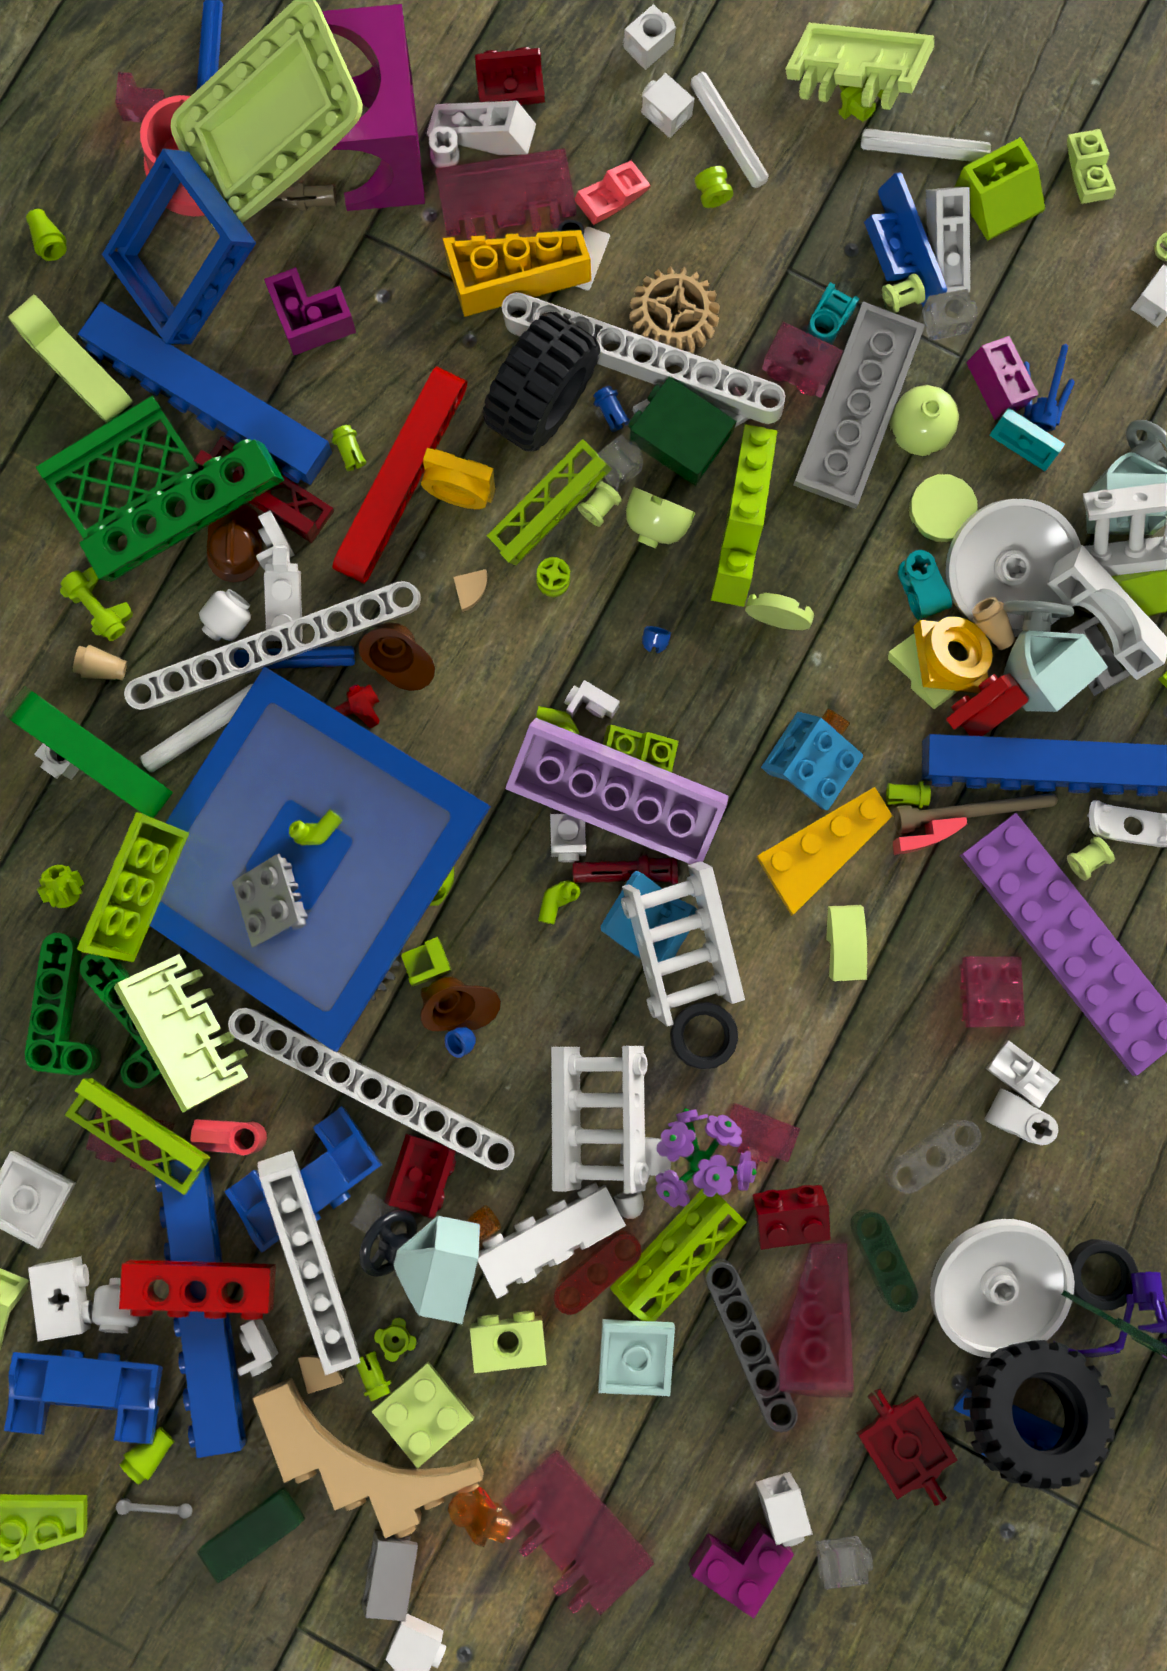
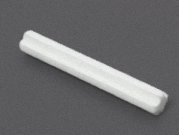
[691,72,769,188]
[861,129,991,162]
[140,684,253,772]

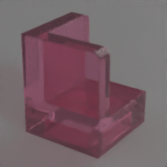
[115,72,165,122]

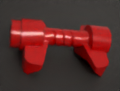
[334,684,380,728]

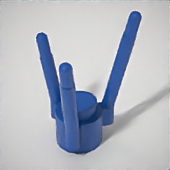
[1023,344,1075,431]

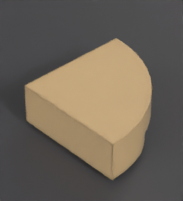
[453,569,488,612]
[298,1355,344,1394]

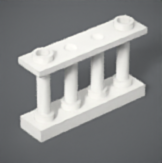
[1083,483,1167,576]
[621,861,745,1026]
[551,1046,649,1193]

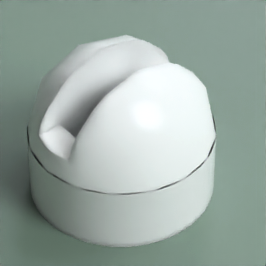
[614,1192,644,1219]

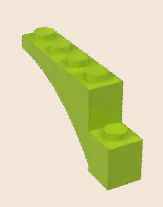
[711,424,778,607]

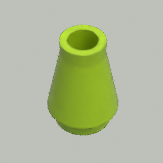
[26,209,67,261]
[119,1427,175,1485]

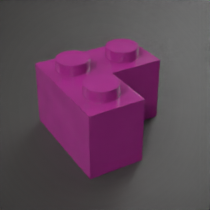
[264,267,356,355]
[689,1522,794,1619]

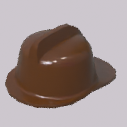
[207,505,262,583]
[359,623,435,691]
[420,977,501,1031]

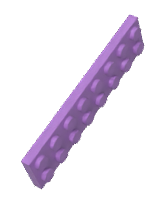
[960,813,1167,1076]

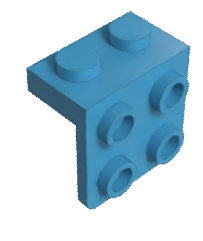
[601,871,698,962]

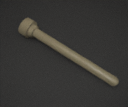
[894,793,1058,834]

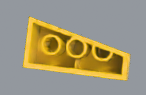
[443,230,592,317]

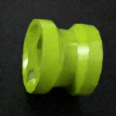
[694,166,734,208]
[536,557,570,597]

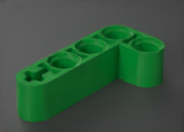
[25,933,101,1075]
[80,954,163,1089]

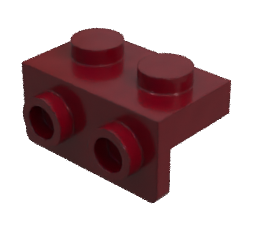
[475,47,545,105]
[384,1133,456,1219]
[752,1185,831,1250]

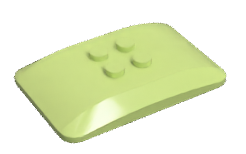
[171,0,363,223]

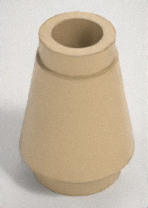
[972,597,1016,650]
[73,645,127,681]

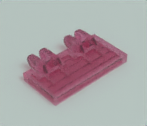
[435,148,577,240]
[503,1449,654,1615]

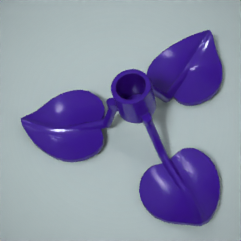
[1053,1272,1167,1358]

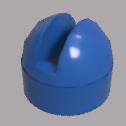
[642,626,671,653]
[445,1027,476,1058]

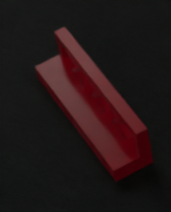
[194,436,334,544]

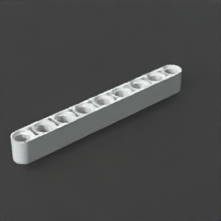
[502,292,785,424]
[124,581,421,710]
[228,1008,515,1170]

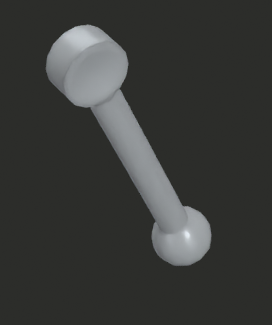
[116,1498,193,1519]

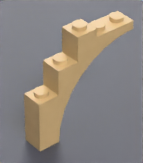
[252,1378,484,1539]

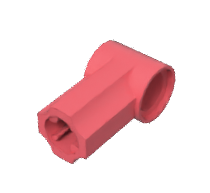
[190,1119,267,1156]

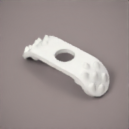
[1087,800,1167,847]

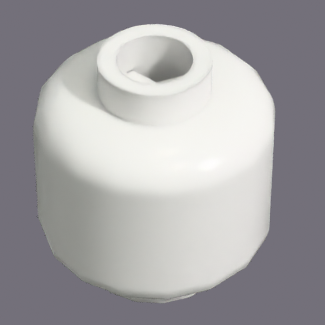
[199,589,251,641]
[92,1278,140,1333]

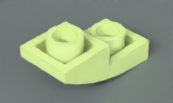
[1067,129,1116,204]
[888,634,958,709]
[826,905,867,981]

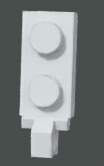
[264,545,303,641]

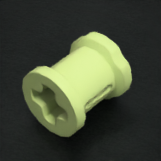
[882,274,925,314]
[577,481,622,527]
[1067,837,1115,881]

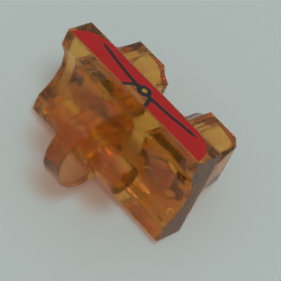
[448,1486,512,1547]

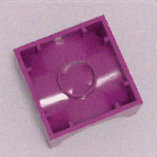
[322,4,425,211]

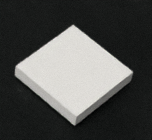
[0,1151,76,1249]

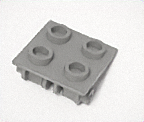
[232,854,308,948]

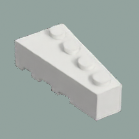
[478,1182,626,1299]

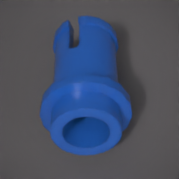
[593,386,630,432]

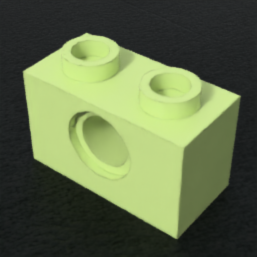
[470,1311,547,1373]

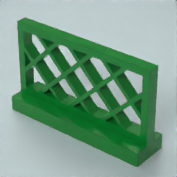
[36,395,199,539]

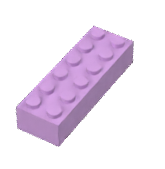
[505,718,729,864]

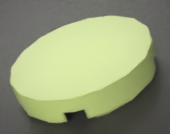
[909,474,978,542]
[745,593,814,630]

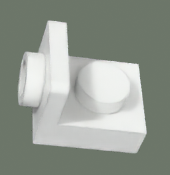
[256,511,295,570]
[564,680,620,719]
[550,814,586,862]
[237,1319,278,1377]

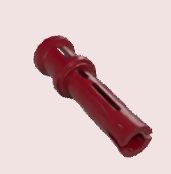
[573,855,678,885]

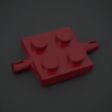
[856,1389,958,1506]

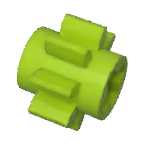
[37,865,84,908]

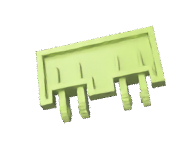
[785,23,934,110]
[114,954,248,1112]

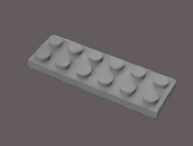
[793,302,925,509]

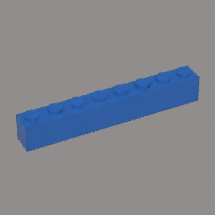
[78,302,332,485]
[922,734,1167,796]
[155,1160,247,1458]

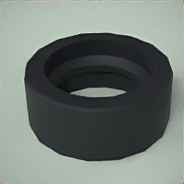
[670,1002,738,1069]
[1068,1239,1138,1311]

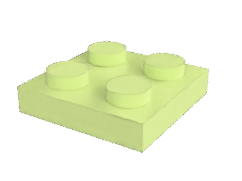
[372,1361,474,1468]

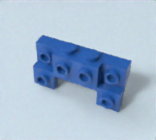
[224,1106,383,1253]
[4,1350,163,1445]

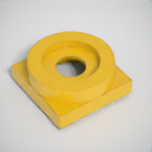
[421,448,495,509]
[913,617,993,693]

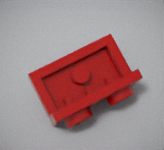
[946,673,1029,736]

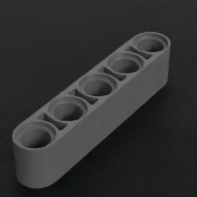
[703,1258,798,1432]

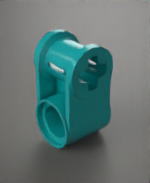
[804,282,860,352]
[897,550,952,620]

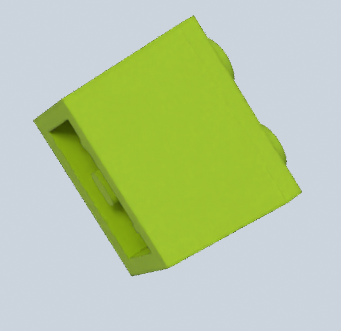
[954,137,1045,241]

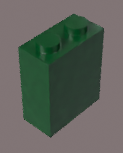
[628,376,736,486]

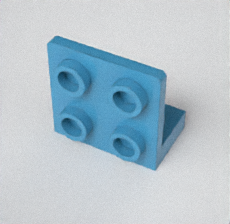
[761,712,863,810]

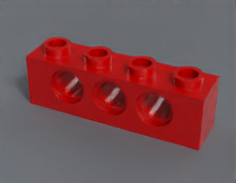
[119,1260,276,1320]

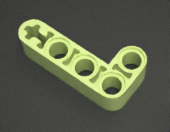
[8,294,133,423]

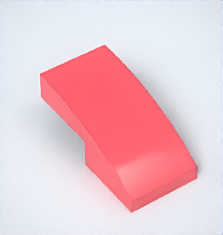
[574,160,651,225]
[892,817,967,855]

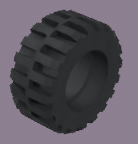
[482,312,600,452]
[963,1340,1116,1489]

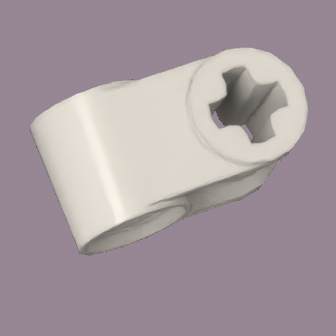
[984,1088,1058,1145]

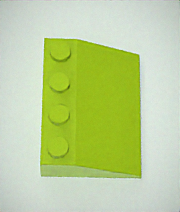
[77,812,189,963]

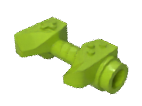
[60,567,133,641]

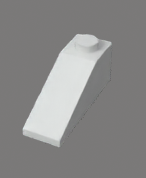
[427,101,536,155]
[926,187,970,295]

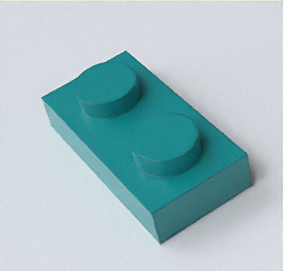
[989,407,1065,471]

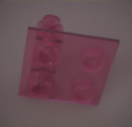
[959,956,1025,1028]

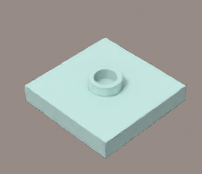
[598,1319,675,1396]

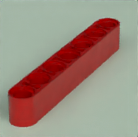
[332,366,468,584]

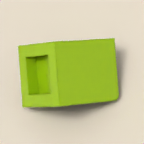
[401,937,452,987]

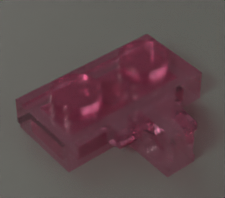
[728,1103,800,1169]

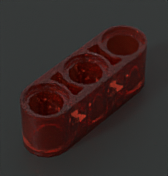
[554,1231,642,1315]

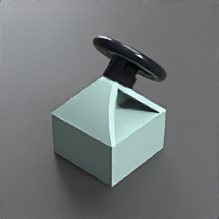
[359,1210,480,1324]

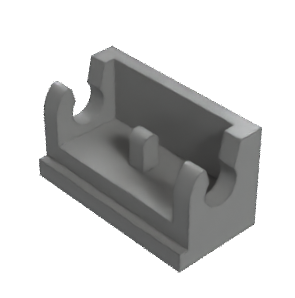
[1067,616,1131,696]
[362,1530,418,1621]

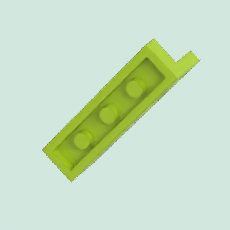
[487,439,612,566]
[65,1078,211,1195]
[610,1188,747,1321]

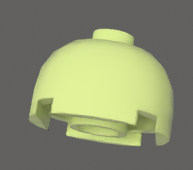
[889,385,959,456]
[626,487,695,548]

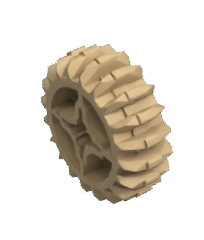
[629,266,720,354]

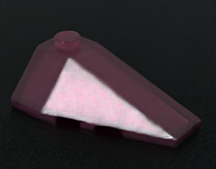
[779,1243,854,1398]

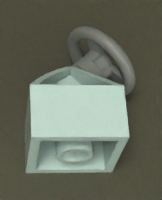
[1086,420,1167,535]
[1003,601,1108,712]

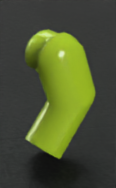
[536,706,579,735]
[289,809,343,845]
[538,880,580,925]

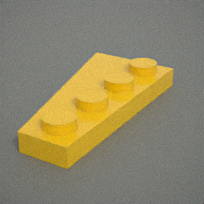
[756,787,893,916]

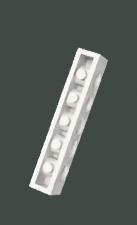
[257,1150,361,1375]

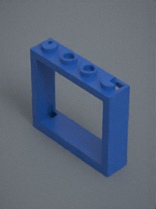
[102,149,256,344]

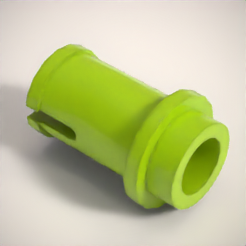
[331,425,366,471]
[886,781,931,809]
[356,1351,391,1401]

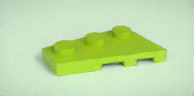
[0,1494,87,1562]

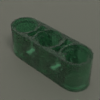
[850,1209,918,1313]
[197,1487,305,1584]

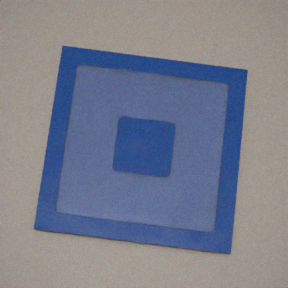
[150,666,491,1052]

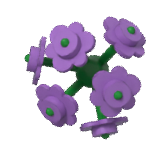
[656,1108,757,1207]

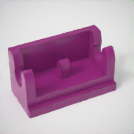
[966,336,1039,421]

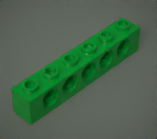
[79,439,284,582]

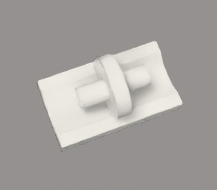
[986,1040,1060,1108]

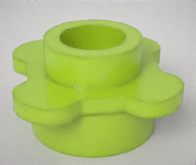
[374,1317,417,1362]

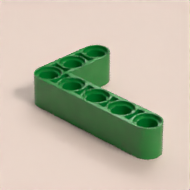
[3,686,174,818]

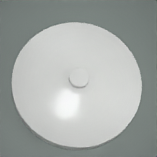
[946,499,1081,637]
[930,1219,1074,1358]

